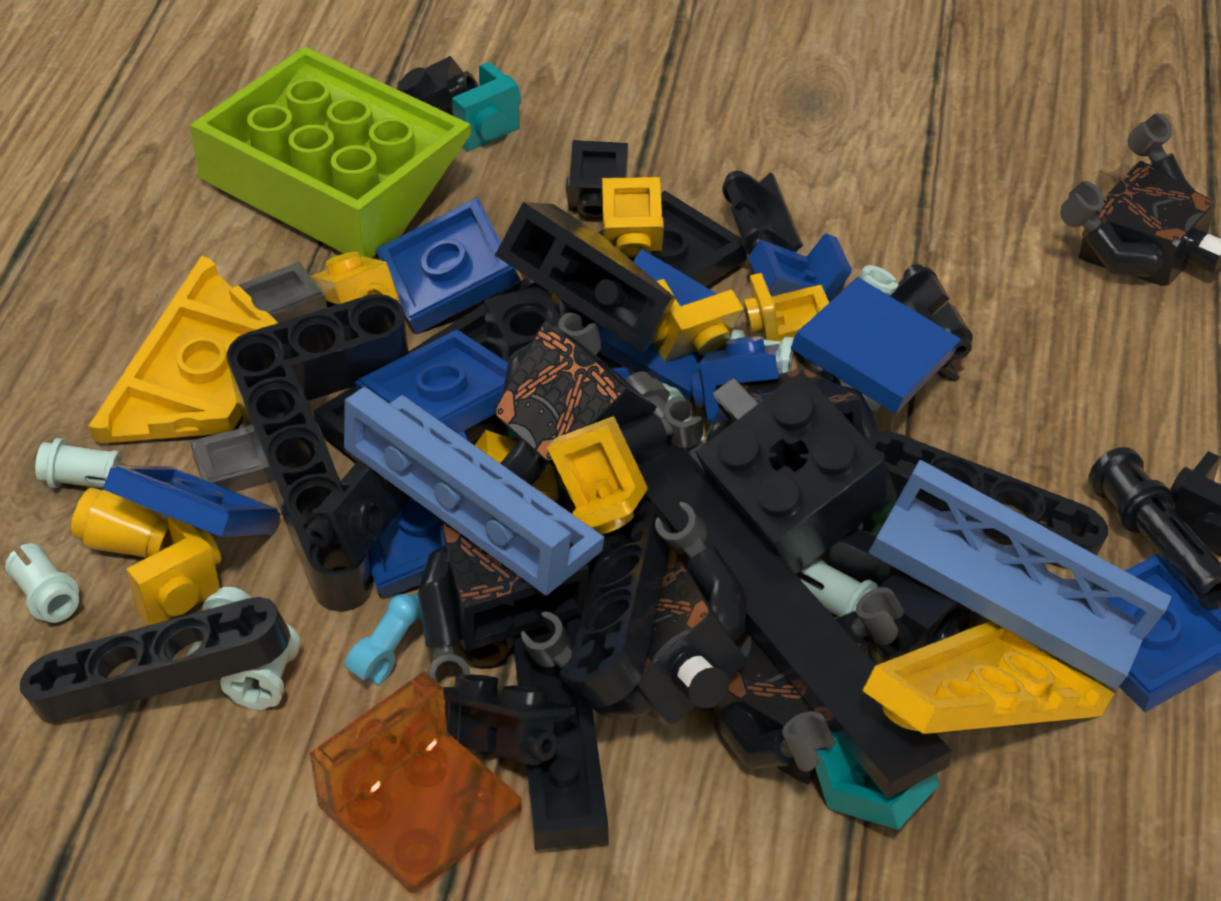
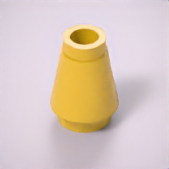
[71,487,173,558]

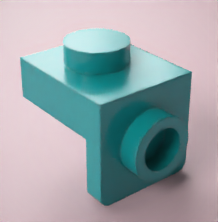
[452,62,521,152]
[815,731,940,830]

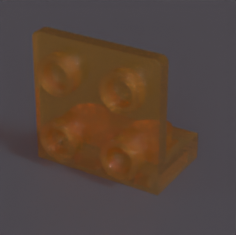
[309,671,522,893]

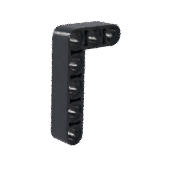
[227,294,409,612]

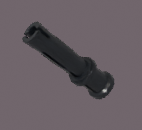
[1088,447,1221,609]

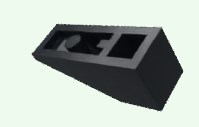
[495,202,676,352]

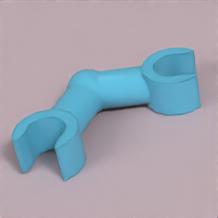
[344,593,421,686]

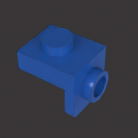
[748,233,852,301]
[692,336,783,423]

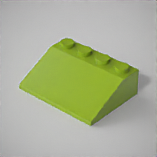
[190,46,471,258]

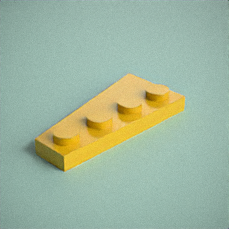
[862,621,1115,734]

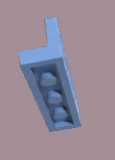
[344,386,604,596]
[868,460,1172,690]

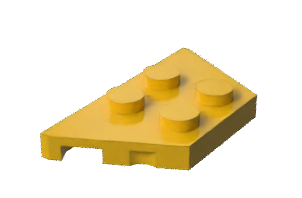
[88,256,278,444]

